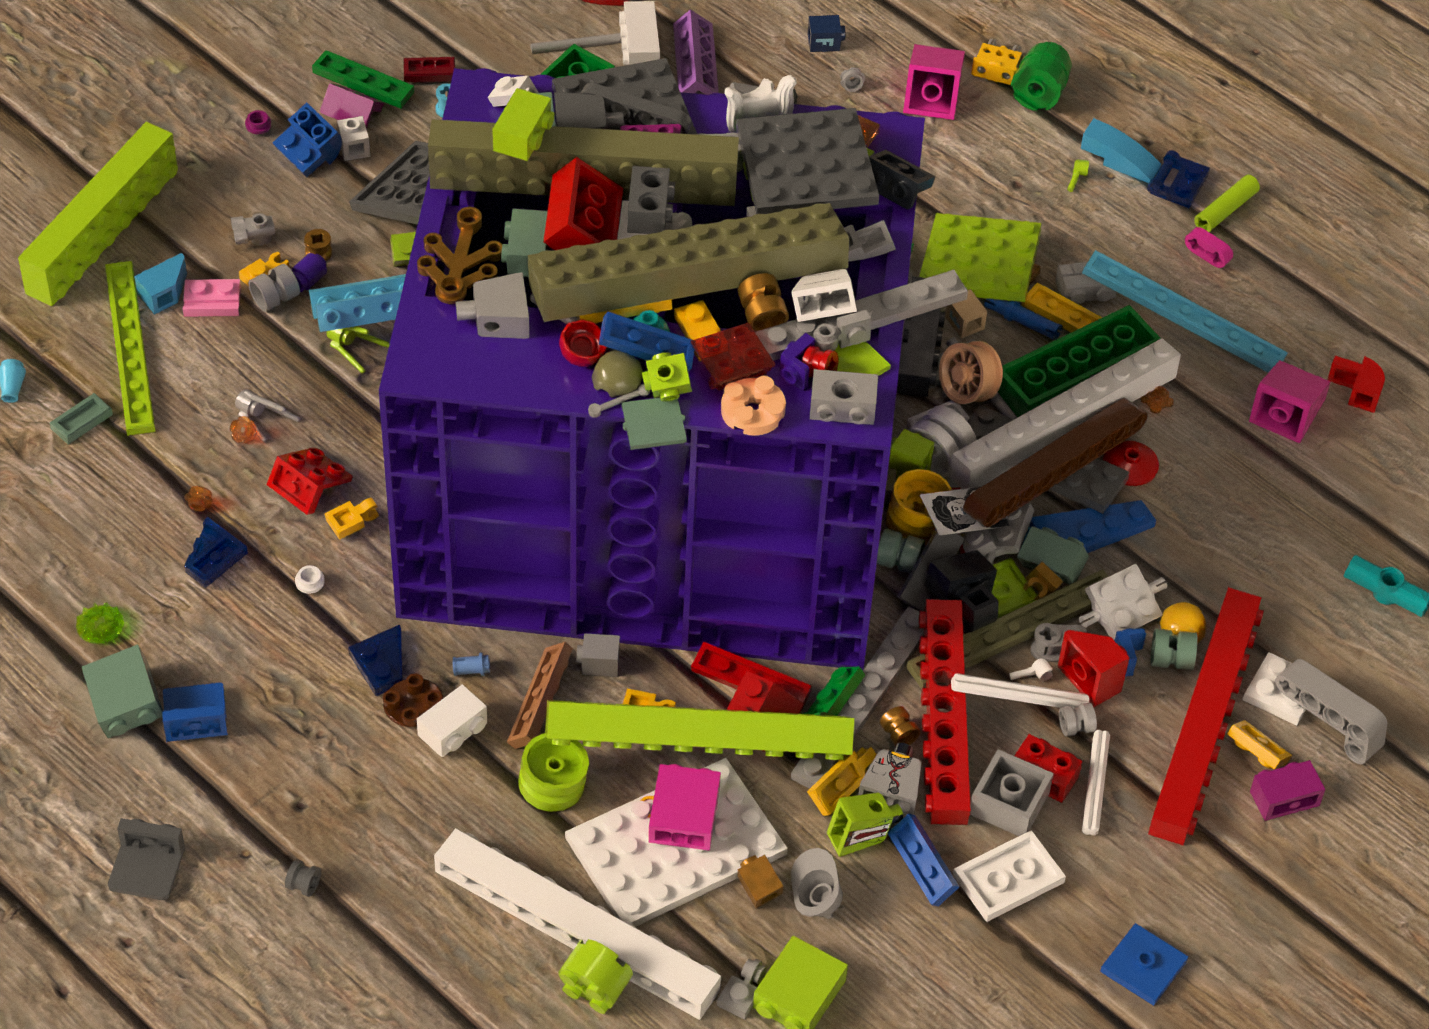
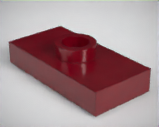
[404,57,455,83]

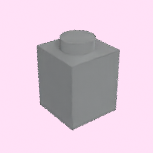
[576,634,620,677]

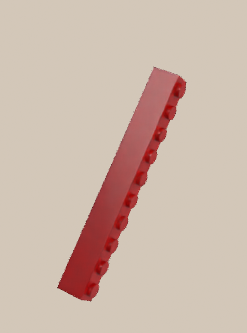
[1148,587,1264,845]

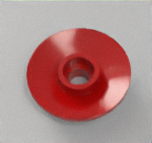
[1103,440,1159,486]

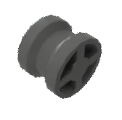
[285,859,321,897]

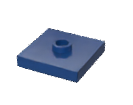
[1100,923,1189,1006]

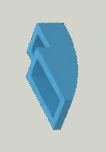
[1081,118,1162,184]

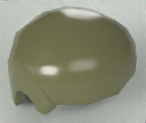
[591,350,643,398]

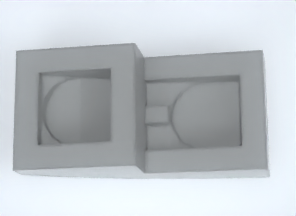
[844,220,896,261]

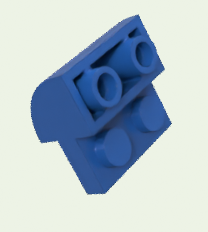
[272,102,342,178]

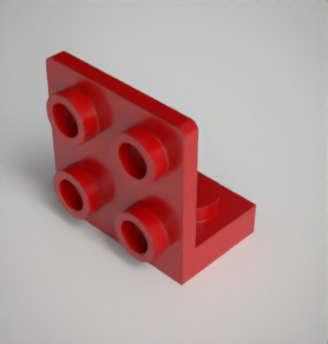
[266,447,353,515]

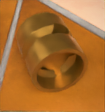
[738,273,789,332]

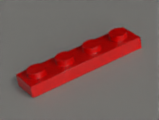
[691,642,812,713]

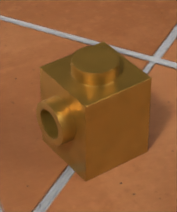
[737,854,783,908]

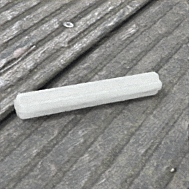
[1082,730,1110,836]

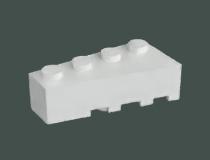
[619,1,660,66]

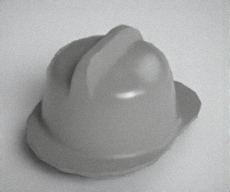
[791,848,843,919]

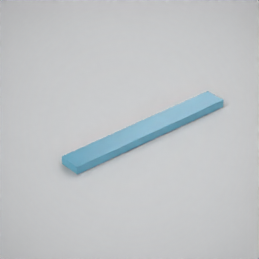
[1082,250,1288,373]

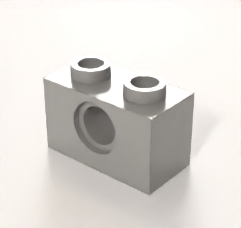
[810,369,878,425]

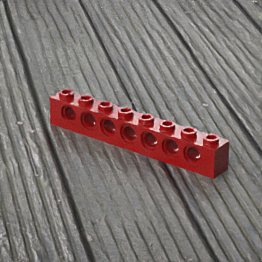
[918,599,971,825]

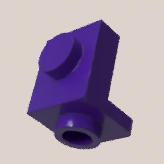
[779,333,815,390]

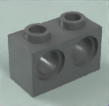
[627,166,675,234]

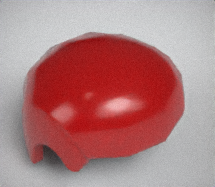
[559,319,607,367]

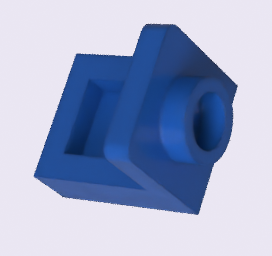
[1115,628,1146,677]

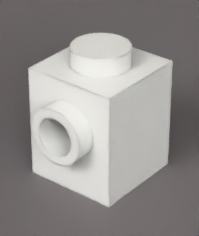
[337,116,370,161]

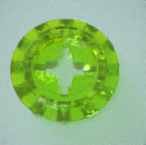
[76,602,124,644]

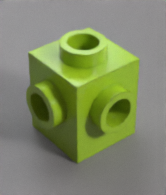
[642,352,692,401]

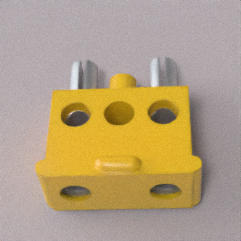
[971,39,1022,85]

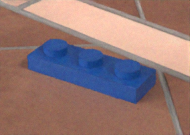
[599,312,696,372]
[888,813,959,907]

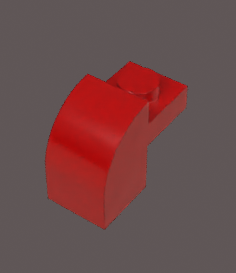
[1327,355,1385,413]

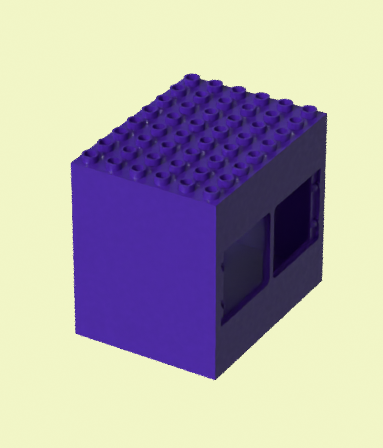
[379,68,925,670]

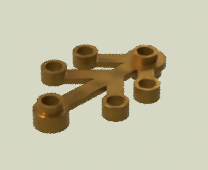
[417,207,502,304]

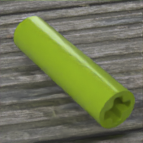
[1194,174,1260,232]

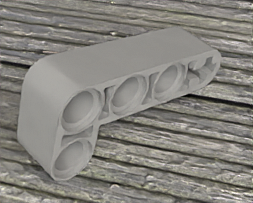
[1275,659,1387,764]

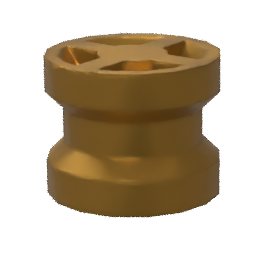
[304,229,332,261]

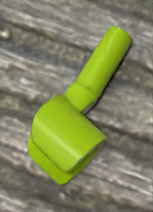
[1067,159,1089,192]

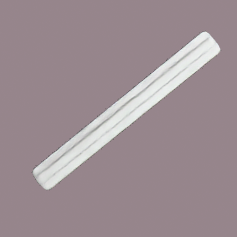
[951,673,1089,708]

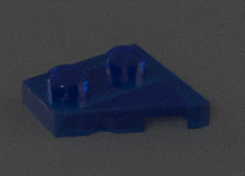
[184,517,248,588]
[348,625,402,696]

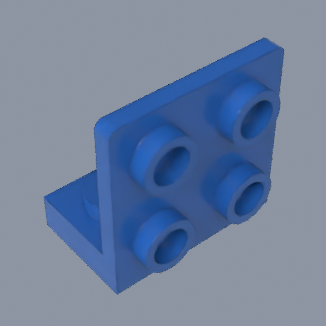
[162,683,228,742]

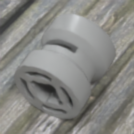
[1059,702,1097,737]

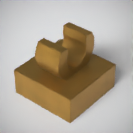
[1023,561,1063,600]

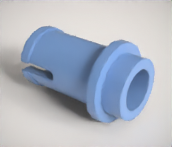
[453,652,490,676]

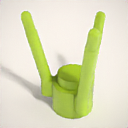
[327,326,390,373]

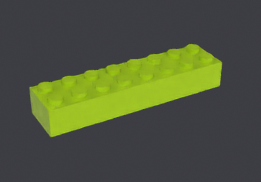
[18,122,178,306]

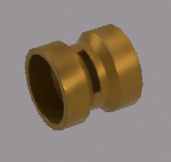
[880,706,921,747]

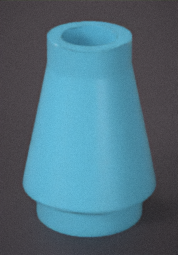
[0,359,26,403]

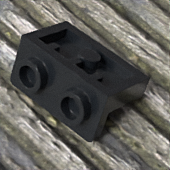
[869,150,936,210]

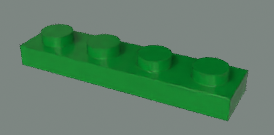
[312,50,414,109]

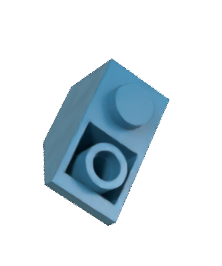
[134,253,187,315]

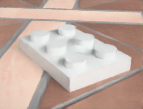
[953,830,1066,922]

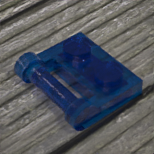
[1147,150,1210,208]

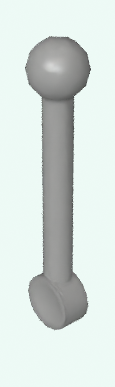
[588,384,650,418]

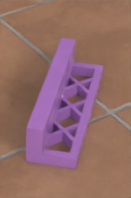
[673,9,719,95]

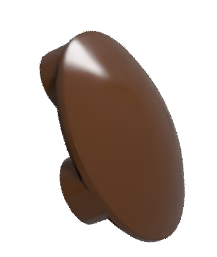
[383,673,443,727]

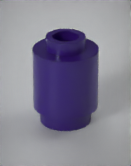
[291,253,327,292]

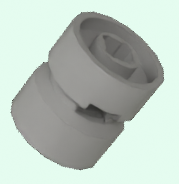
[248,264,300,312]

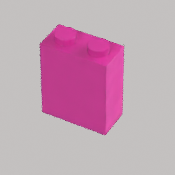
[648,764,721,851]

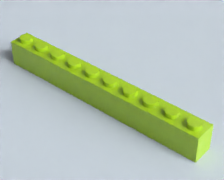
[545,700,855,760]

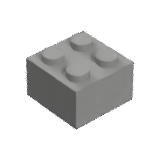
[970,749,1054,836]

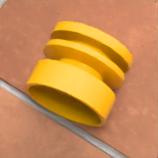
[886,469,952,545]

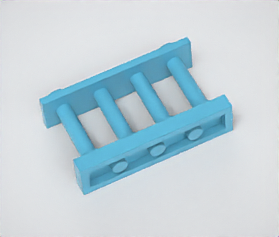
[309,274,406,332]

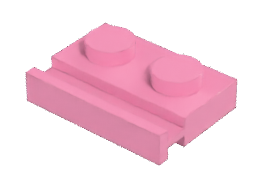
[183,279,241,317]

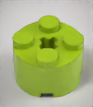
[558,939,633,1014]

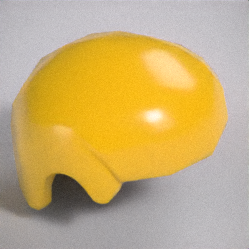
[1160,602,1207,644]

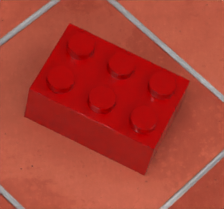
[543,157,623,250]

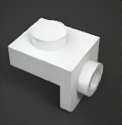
[488,76,539,107]

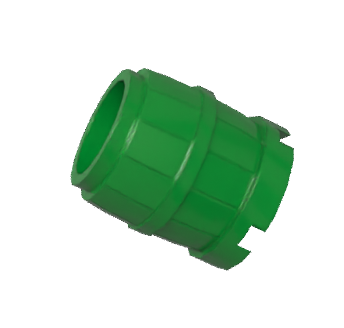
[1011,42,1072,111]

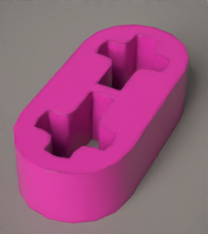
[1185,227,1233,268]

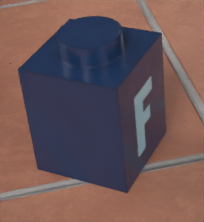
[807,15,845,52]

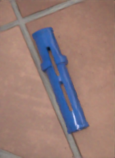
[984,299,1063,341]

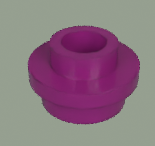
[245,110,272,134]

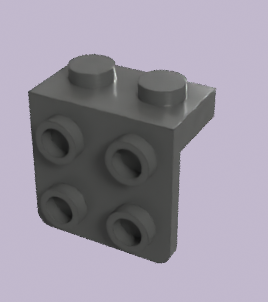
[108,818,185,900]

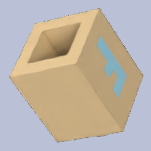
[945,289,987,338]

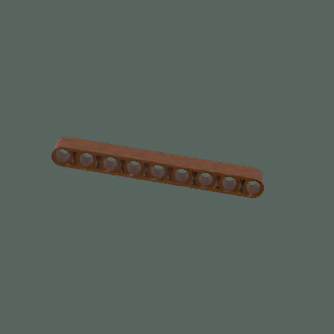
[963,398,1148,528]

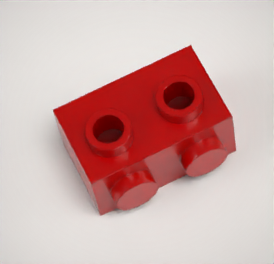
[1014,734,1083,803]

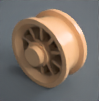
[939,341,1003,404]

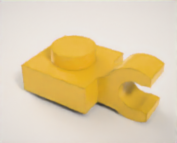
[325,497,379,540]

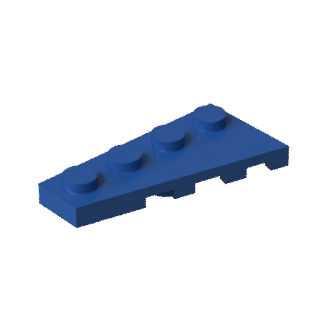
[1029,500,1156,553]

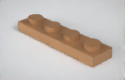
[507,642,573,749]

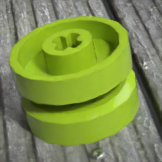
[518,733,589,812]

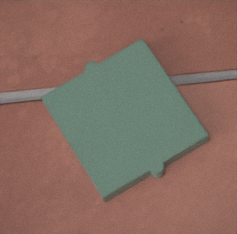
[622,398,687,450]

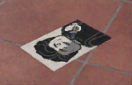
[920,487,1010,536]

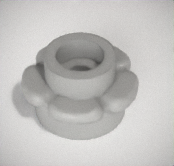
[840,67,865,92]

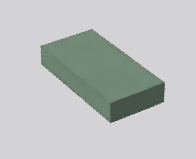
[50,393,113,445]

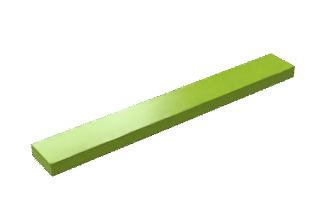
[105,261,156,436]

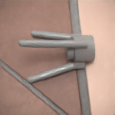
[235,389,301,442]

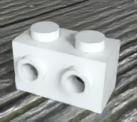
[417,684,487,757]

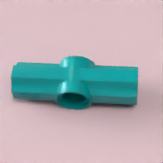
[1344,555,1429,617]

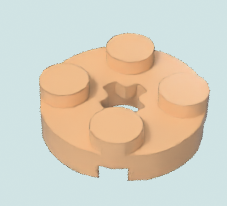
[721,376,786,436]

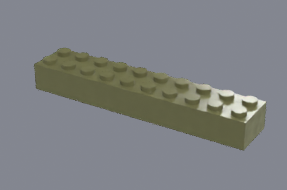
[428,119,739,206]
[528,203,849,322]

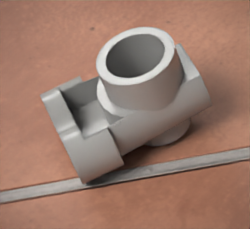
[231,213,275,246]

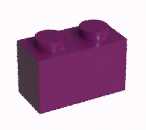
[1250,760,1325,821]

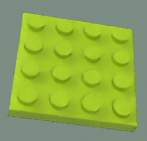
[919,213,1041,302]

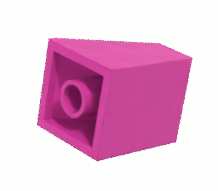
[903,44,965,120]
[1249,360,1330,443]

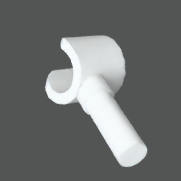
[1009,658,1053,681]

